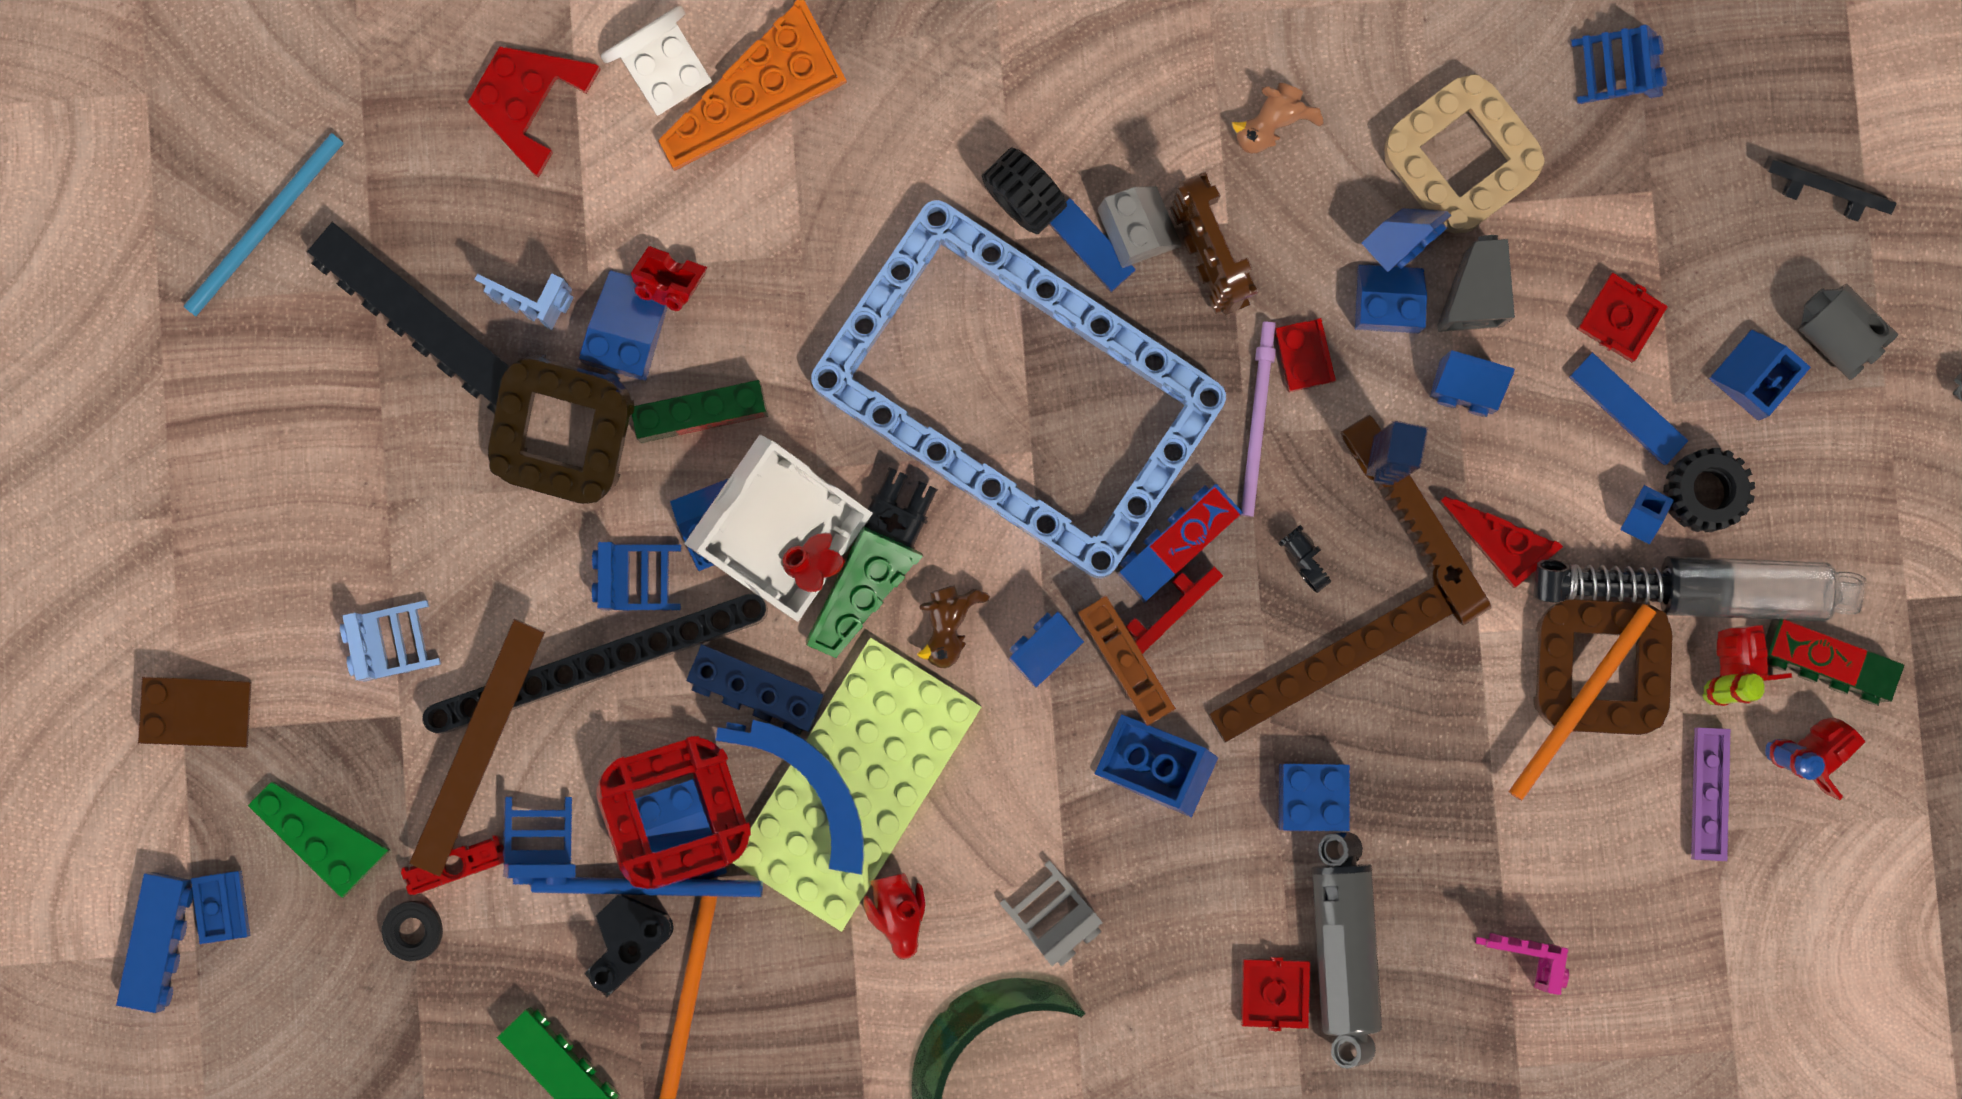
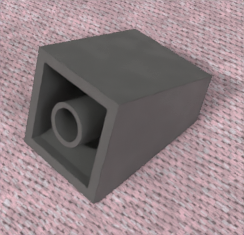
[1437,235,1515,332]

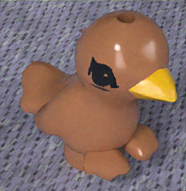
[1232,83,1323,153]

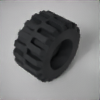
[982,147,1067,234]
[1664,448,1755,533]

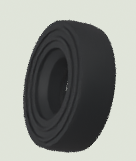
[382,901,443,961]

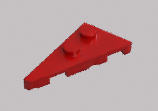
[1438,496,1563,588]

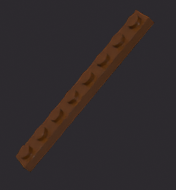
[1208,585,1453,743]

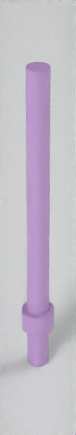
[1241,321,1276,517]

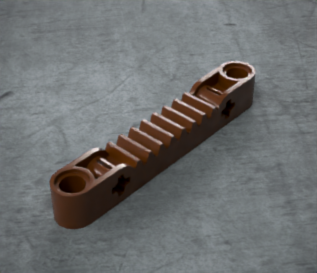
[1341,415,1491,626]

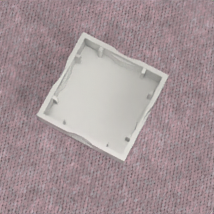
[684,435,873,622]

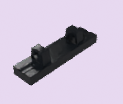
[1764,155,1897,222]

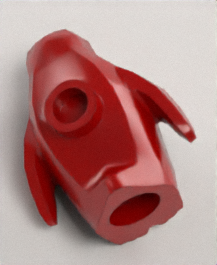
[864,873,925,960]

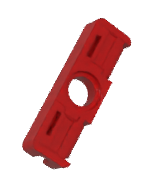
[401,835,504,895]

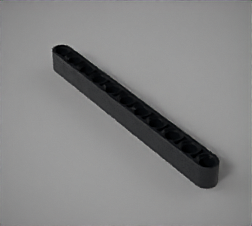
[422,594,768,734]

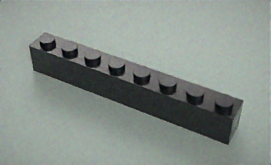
[307,222,536,414]

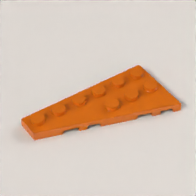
[658,0,847,171]

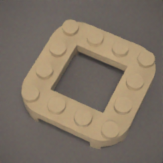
[1384,74,1545,234]

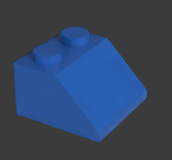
[1355,265,1427,333]
[1430,350,1515,417]

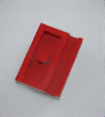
[1275,318,1336,393]

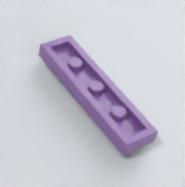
[1691,728,1731,861]

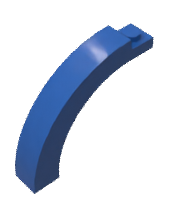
[715,720,864,875]

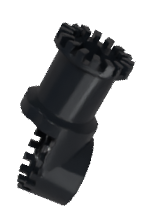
[1278,524,1331,593]

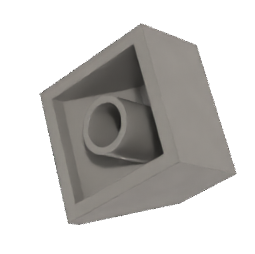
[1097,186,1182,268]

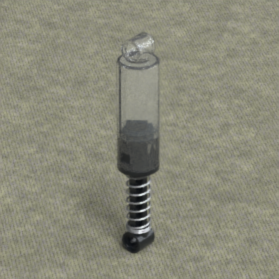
[1533,556,1866,622]

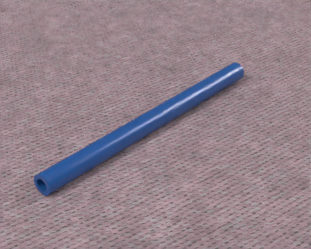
[531,877,763,897]

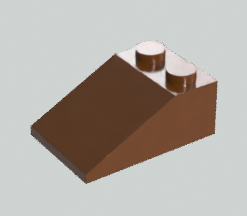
[138,677,252,748]

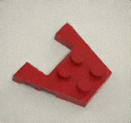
[468,46,601,178]

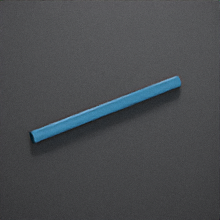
[183,133,344,317]

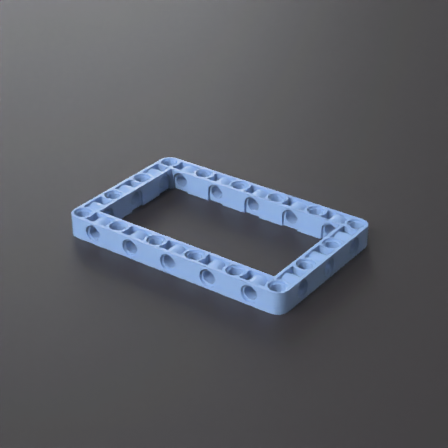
[811,200,1226,578]

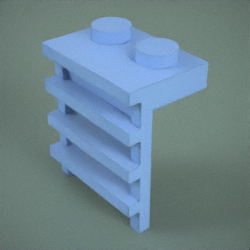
[474,274,573,330]
[340,600,441,682]

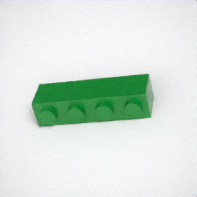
[496,1007,620,1099]

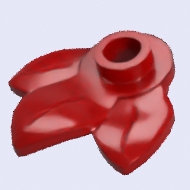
[783,533,845,592]

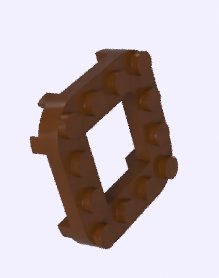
[1170,172,1258,315]
[1533,599,1673,735]

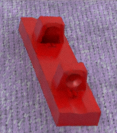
[1125,566,1223,654]

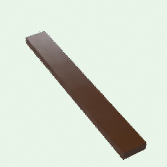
[409,619,546,876]

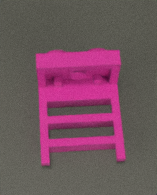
[1475,933,1569,995]

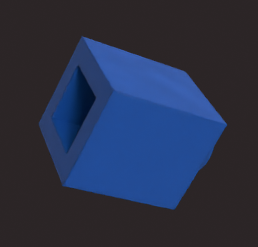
[1620,485,1674,545]

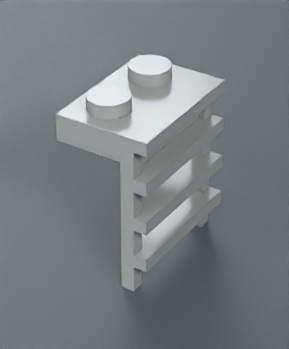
[999,860,1103,966]

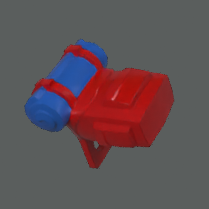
[1765,717,1866,801]

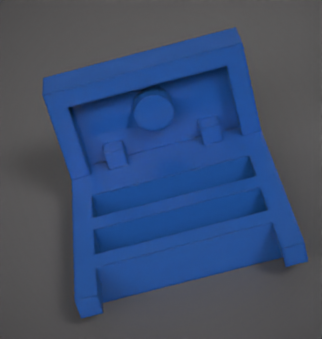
[1571,24,1667,104]
[592,542,682,611]
[503,797,576,885]

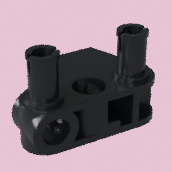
[584,895,674,998]

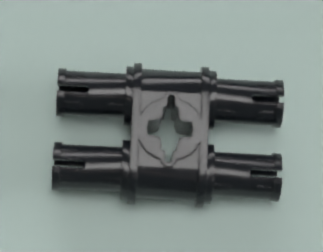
[864,467,938,549]

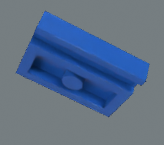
[191,871,251,944]

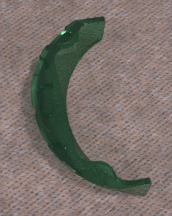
[912,978,1086,1099]

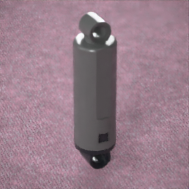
[1312,832,1382,1069]

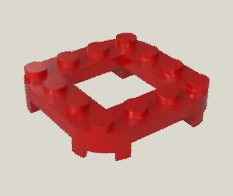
[597,736,751,889]

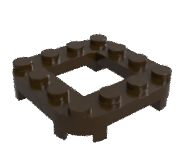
[488,354,634,504]

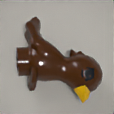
[917,585,990,669]

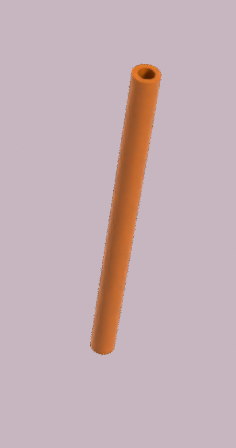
[1508,604,1656,801]
[659,896,718,1099]

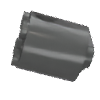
[1799,283,1899,380]

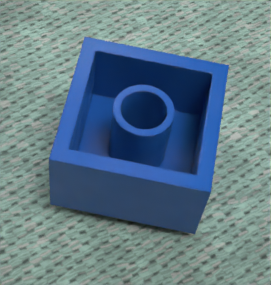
[1279,764,1350,831]

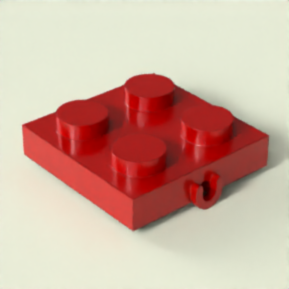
[1577,272,1668,363]
[1241,957,1310,1031]

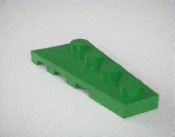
[805,527,923,658]
[248,782,390,898]

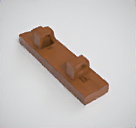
[1077,596,1176,726]

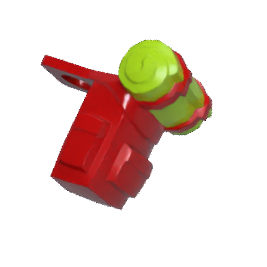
[1702,625,1792,706]

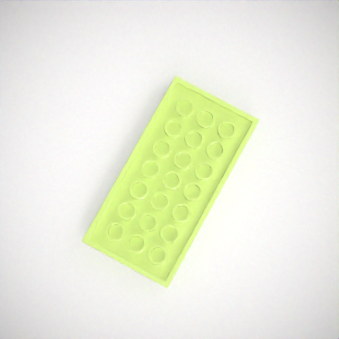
[733,637,982,932]

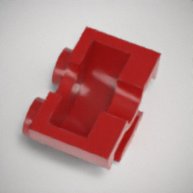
[631,246,707,311]

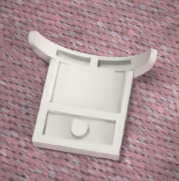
[601,6,712,116]

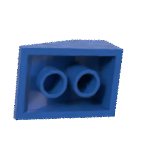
[579,270,668,381]
[1095,714,1218,818]
[635,779,728,880]

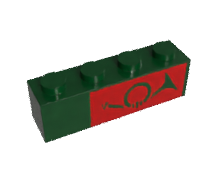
[632,380,768,443]
[1765,618,1905,706]

